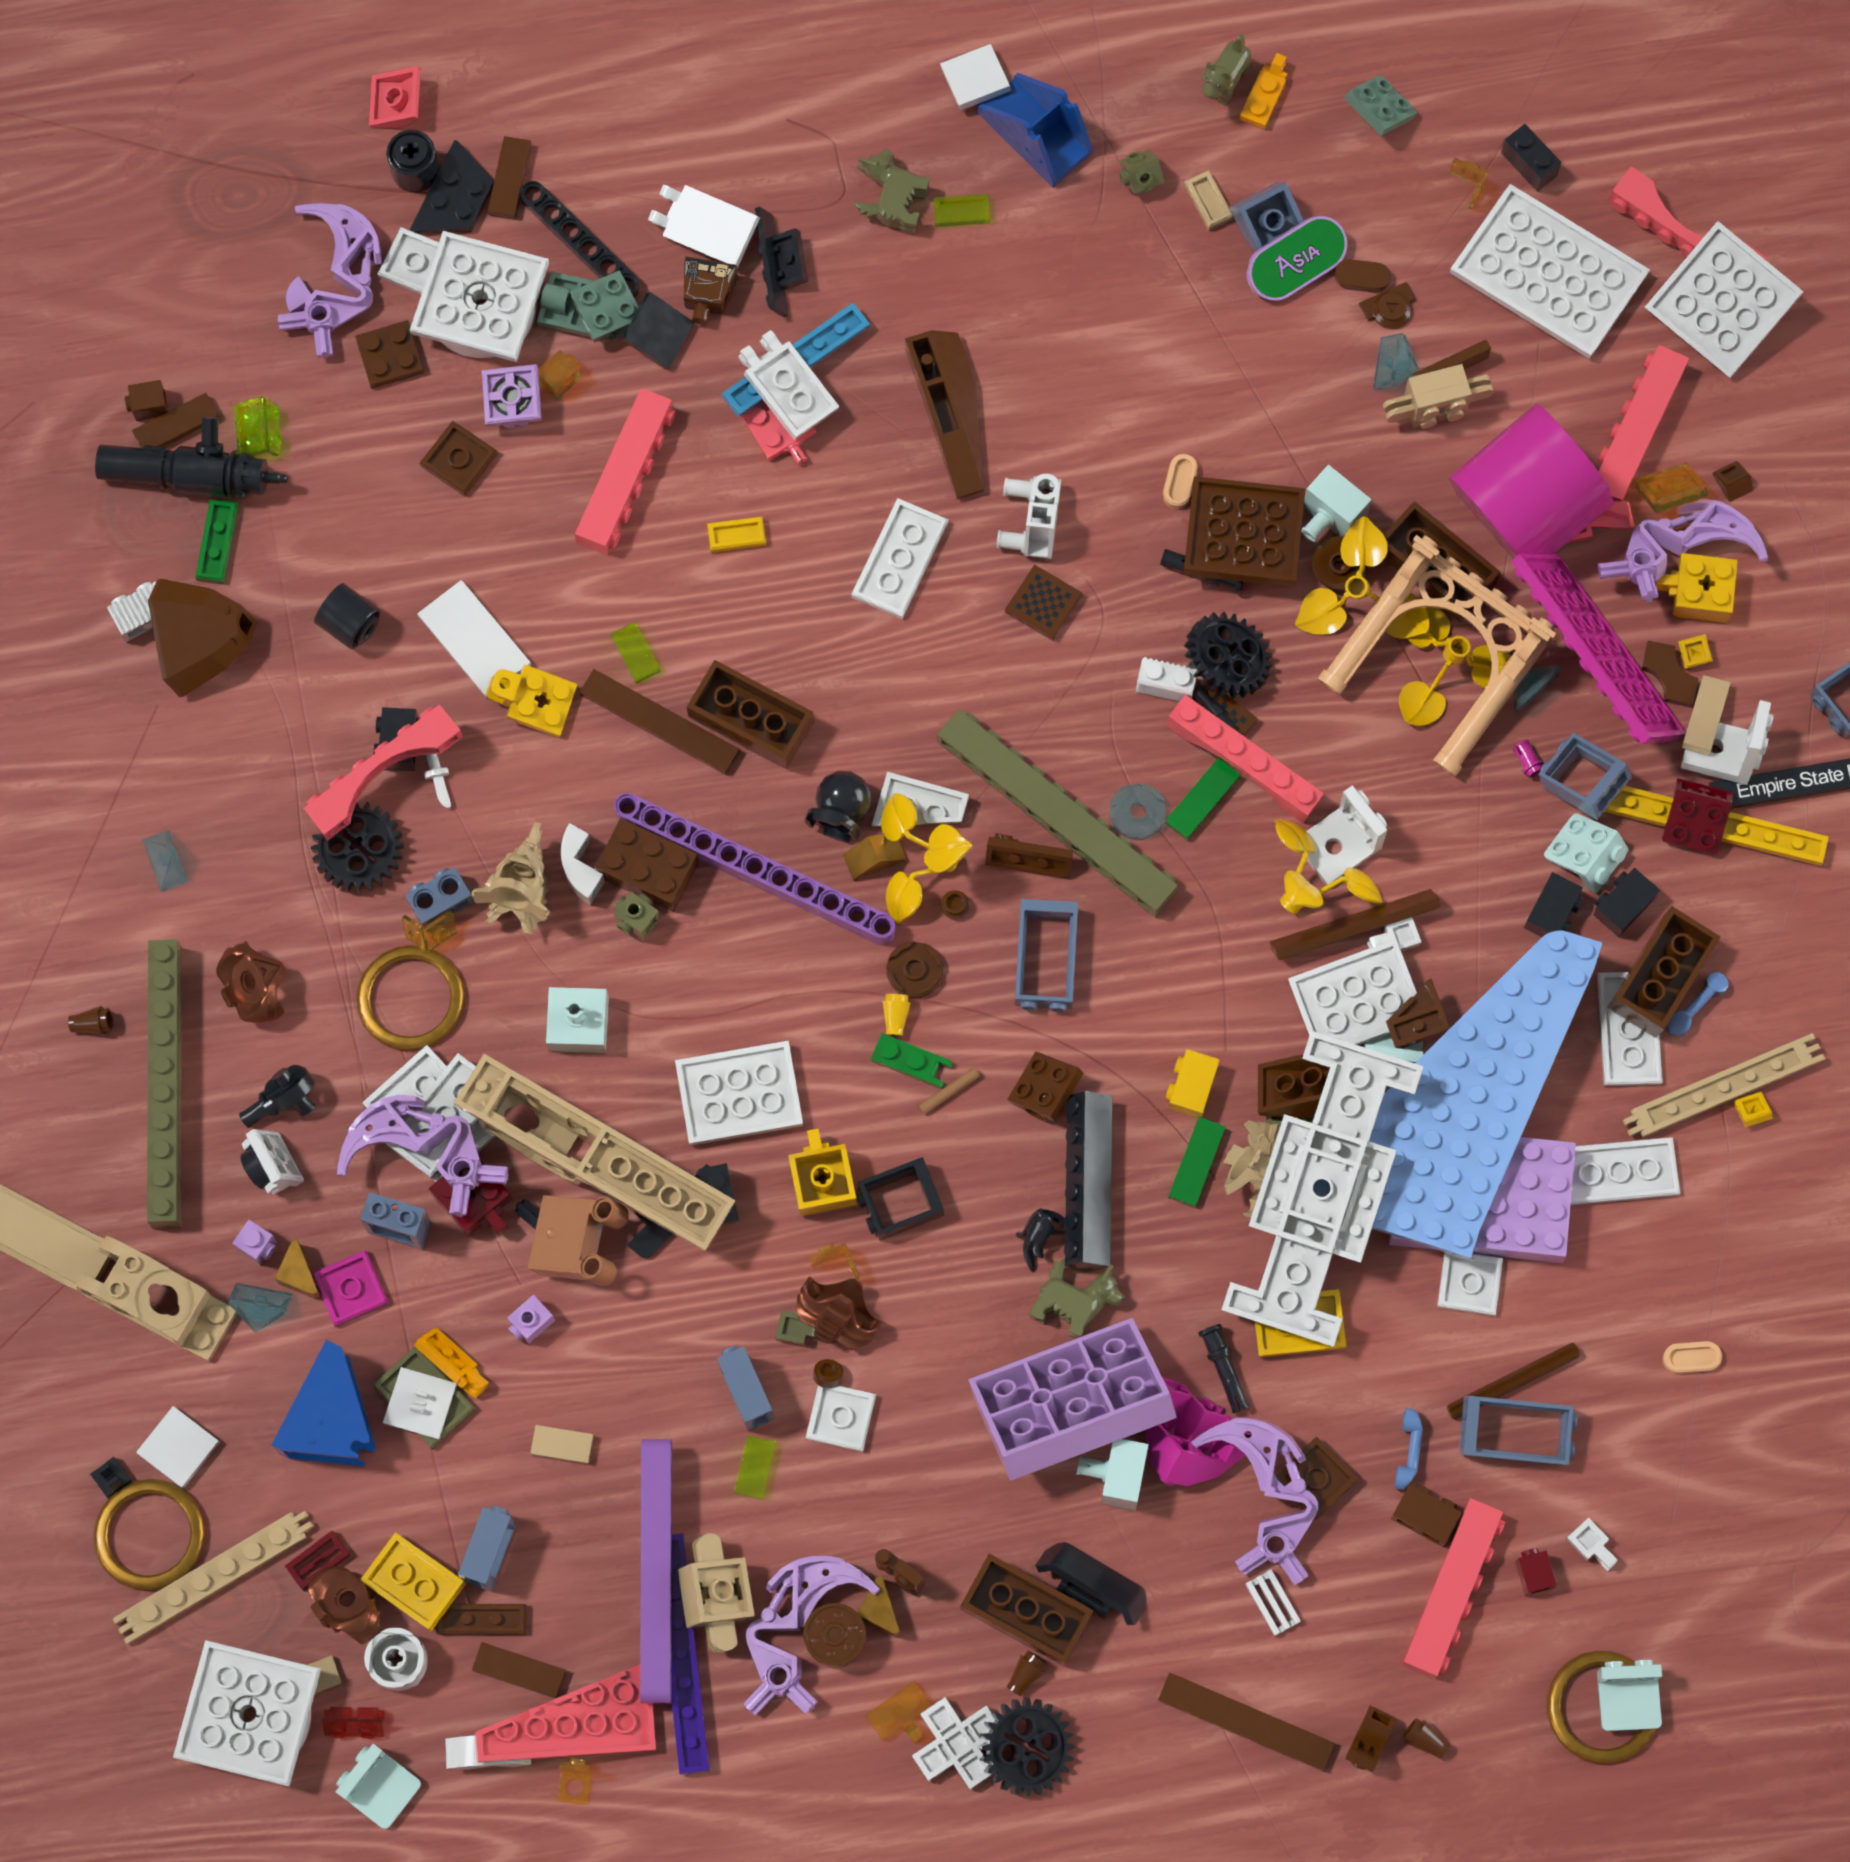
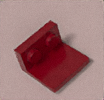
[1662,778,1733,855]

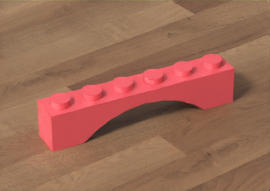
[1609,166,1768,261]
[1165,695,1324,824]
[303,704,463,841]

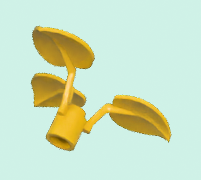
[1295,516,1430,639]
[1399,607,1511,726]
[881,793,972,924]
[1274,819,1383,914]

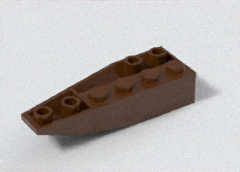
[905,330,984,499]

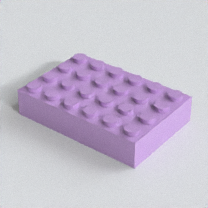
[1389,1137,1576,1263]
[968,1318,1177,1481]

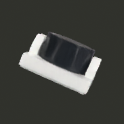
[240,1129,304,1194]

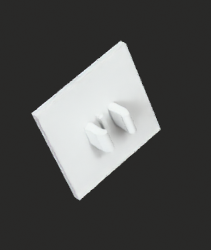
[383,1367,457,1440]

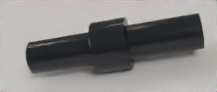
[1193,687,1238,731]

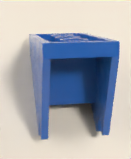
[978,73,1093,188]
[272,1340,376,1467]

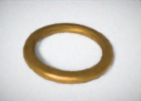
[356,945,465,1051]
[93,1479,205,1590]
[1547,1650,1656,1764]

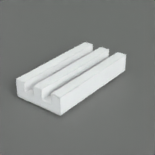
[1245,1569,1301,1637]

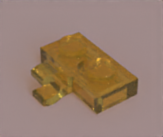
[865,1681,931,1745]

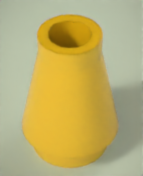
[882,994,911,1036]

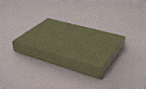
[373,1346,476,1449]

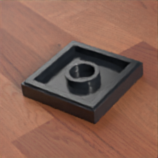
[622,292,694,369]

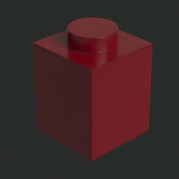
[1515,1548,1557,1596]

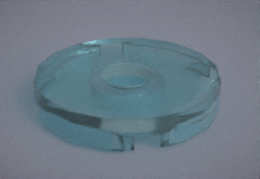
[1110,783,1166,840]

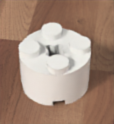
[364,1628,428,1692]

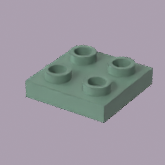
[1344,75,1418,136]
[569,270,639,343]
[537,271,594,338]

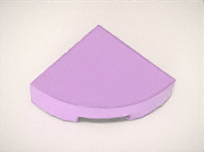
[286,276,311,313]

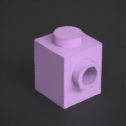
[232,1220,277,1266]
[507,1294,555,1344]

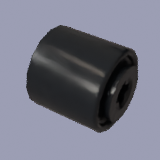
[386,130,440,193]
[314,583,381,650]

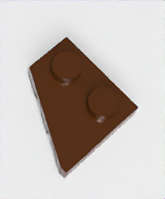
[1386,978,1450,1049]

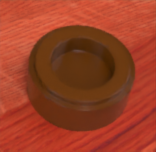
[813,1359,843,1388]

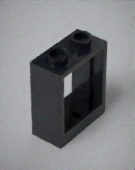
[855,1157,944,1241]

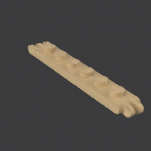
[1622,1033,1826,1137]
[112,1511,315,1645]

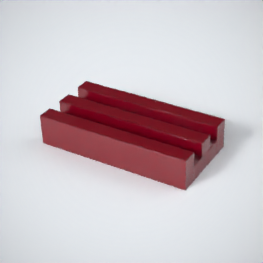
[285,1530,351,1591]

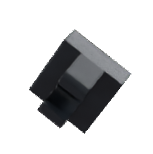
[90,1457,132,1498]

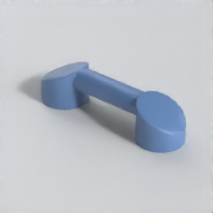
[1666,972,1729,1037]
[1394,1408,1423,1490]

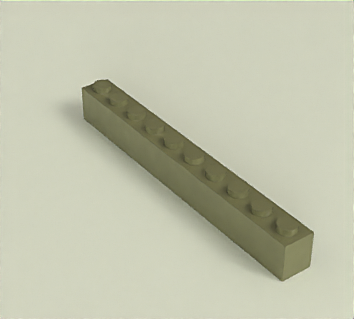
[937,709,1178,918]
[147,939,182,1229]

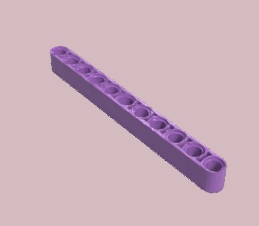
[614,793,896,945]

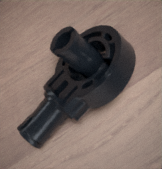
[239,1065,316,1128]

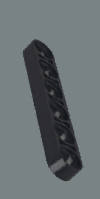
[520,181,640,298]

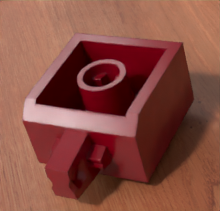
[428,1160,513,1237]

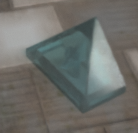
[1373,333,1419,391]
[1514,665,1561,714]
[142,830,188,892]
[228,1283,293,1332]

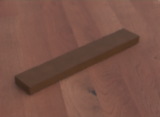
[580,669,740,775]
[1270,889,1441,960]
[1158,1672,1335,1772]

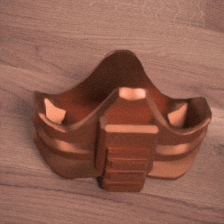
[216,940,286,1023]
[797,1277,883,1350]
[308,1566,380,1644]

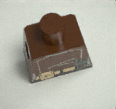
[684,256,738,325]

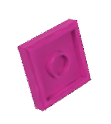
[312,1250,389,1327]

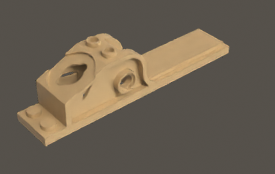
[454,1054,735,1252]
[0,1184,238,1362]

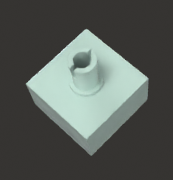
[1301,465,1372,542]
[546,987,609,1053]
[1076,1439,1148,1511]

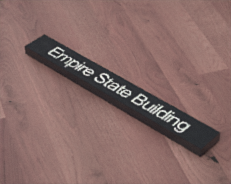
[1708,758,1850,809]

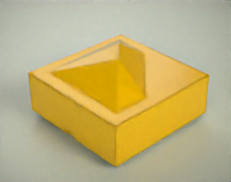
[1678,634,1713,669]
[1734,1092,1772,1128]

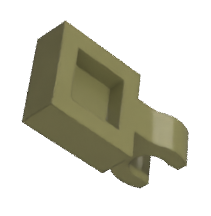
[776,1310,824,1346]

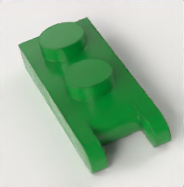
[871,1033,953,1089]

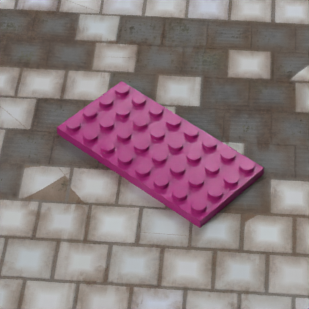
[1511,554,1686,744]

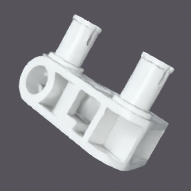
[996,474,1061,559]

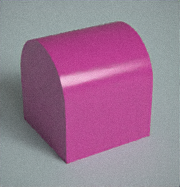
[1448,403,1614,559]

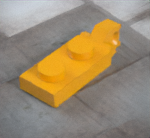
[1240,53,1287,129]
[414,1327,489,1398]

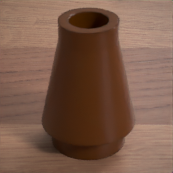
[68,1006,113,1034]
[1006,1650,1047,1697]
[1403,1718,1450,1759]

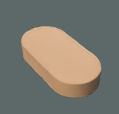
[1163,454,1198,509]
[1662,1341,1722,1374]

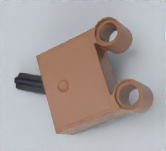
[515,1195,629,1286]

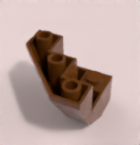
[148,579,258,697]

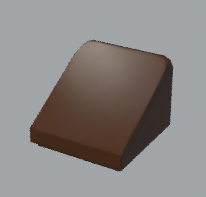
[1713,461,1753,502]

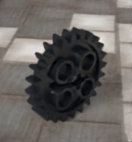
[1184,612,1273,699]
[311,802,404,893]
[978,1698,1075,1796]

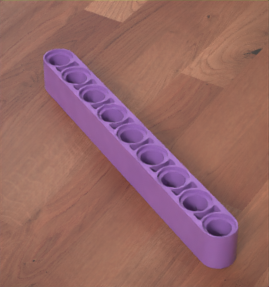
[640,1439,672,1703]

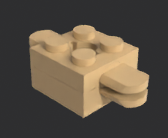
[1383,364,1494,429]
[677,1533,755,1654]

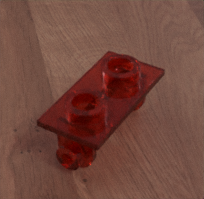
[322,1706,385,1739]

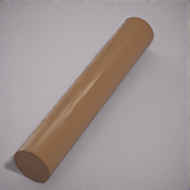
[918,1067,980,1115]

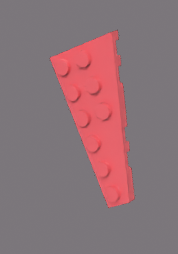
[475,1664,656,1763]

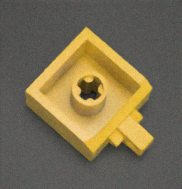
[1655,553,1738,624]
[788,1129,857,1216]

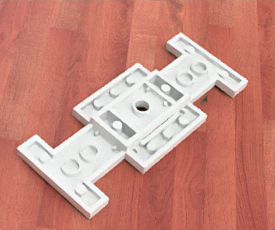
[1222,1031,1424,1347]

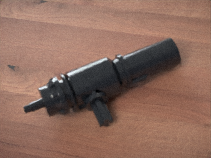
[95,415,288,499]

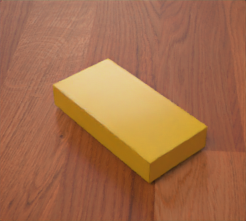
[707,516,766,553]

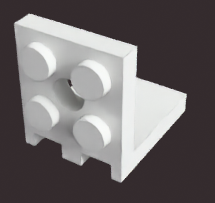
[1681,700,1774,785]
[1307,785,1387,885]

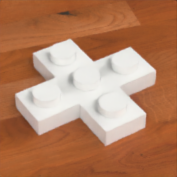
[912,1697,995,1790]

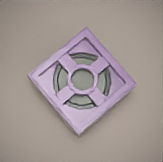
[482,364,542,429]

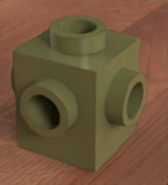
[1119,149,1165,194]
[614,892,660,940]

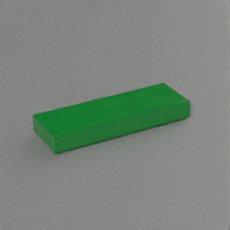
[195,499,239,584]
[1165,758,1240,840]
[1168,1117,1226,1208]

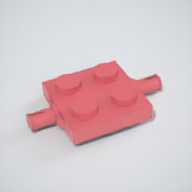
[741,401,817,465]

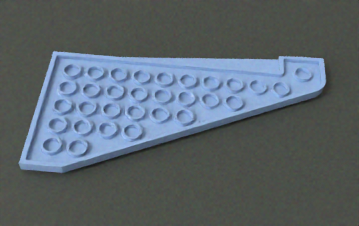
[1314,931,1602,1260]

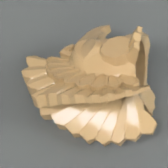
[471,822,550,935]
[1223,1120,1280,1218]

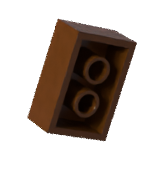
[595,818,699,912]

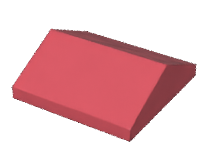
[369,66,421,128]

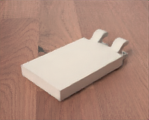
[648,184,760,269]
[738,330,839,440]

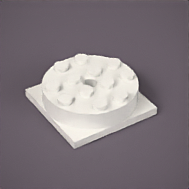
[410,231,549,362]
[173,1640,321,1787]

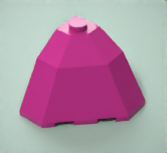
[1145,1377,1252,1486]

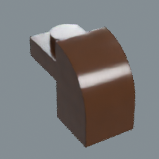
[1346,1705,1397,1773]

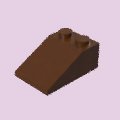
[1258,1054,1330,1118]

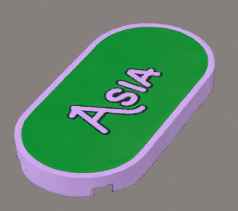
[1246,216,1347,301]

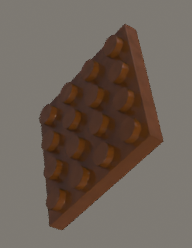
[1183,476,1305,587]

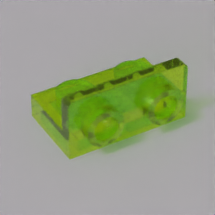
[234,396,282,457]

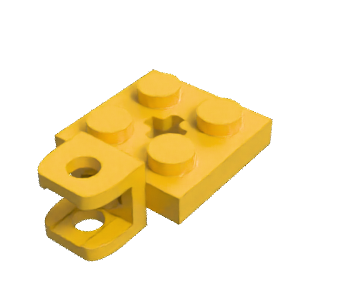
[486,665,577,738]

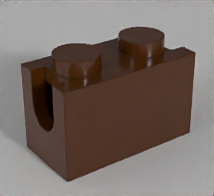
[1391,1484,1462,1547]

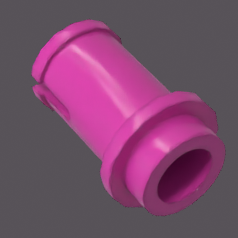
[1512,740,1544,778]

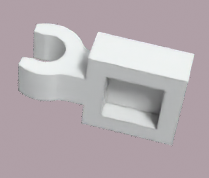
[1367,917,1421,951]
[1566,1518,1618,1572]

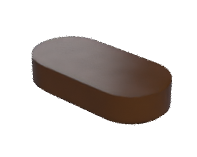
[1335,259,1391,292]

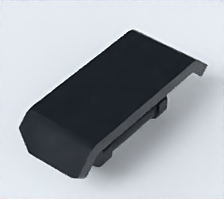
[1035,1542,1146,1625]

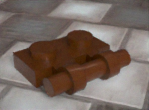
[875,1549,925,1594]

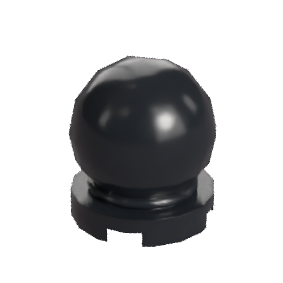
[804,771,871,842]

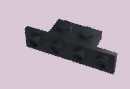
[755,206,808,317]

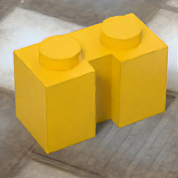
[1165,1049,1220,1118]

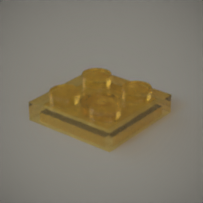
[1635,462,1708,513]

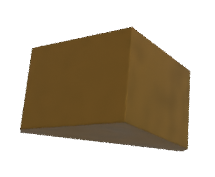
[843,835,906,881]
[275,1239,321,1299]
[858,1575,900,1637]

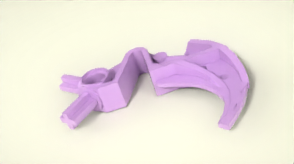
[278,203,383,359]
[1598,499,1768,603]
[337,1095,509,1217]
[1191,1417,1318,1585]
[743,1556,881,1716]

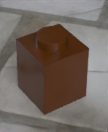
[125,380,168,421]

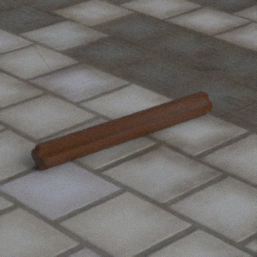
[1447,1343,1580,1419]

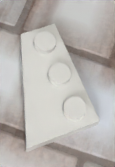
[872,772,970,827]

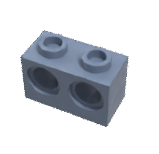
[405,867,474,931]

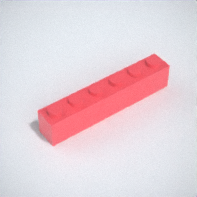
[1598,345,1689,501]
[575,388,676,555]
[1402,1498,1505,1679]

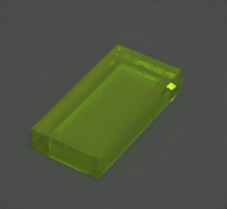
[933,194,990,227]
[610,622,661,684]
[734,1435,776,1500]

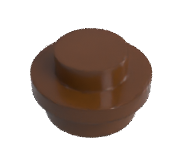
[941,890,969,919]

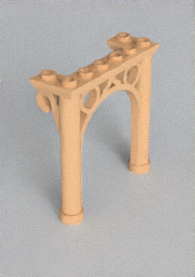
[1317,535,1556,777]

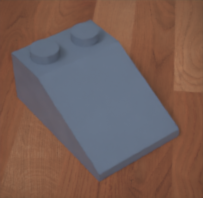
[1229,182,1304,253]

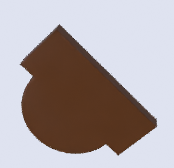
[1359,282,1415,329]

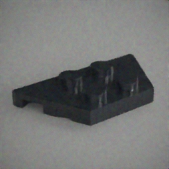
[410,140,494,235]

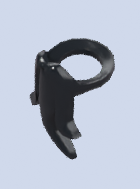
[1016,1208,1065,1272]

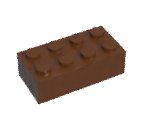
[1384,501,1500,622]
[687,660,814,769]
[1607,906,1720,1038]
[960,1554,1094,1667]

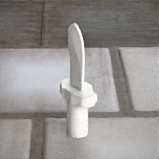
[424,754,451,808]

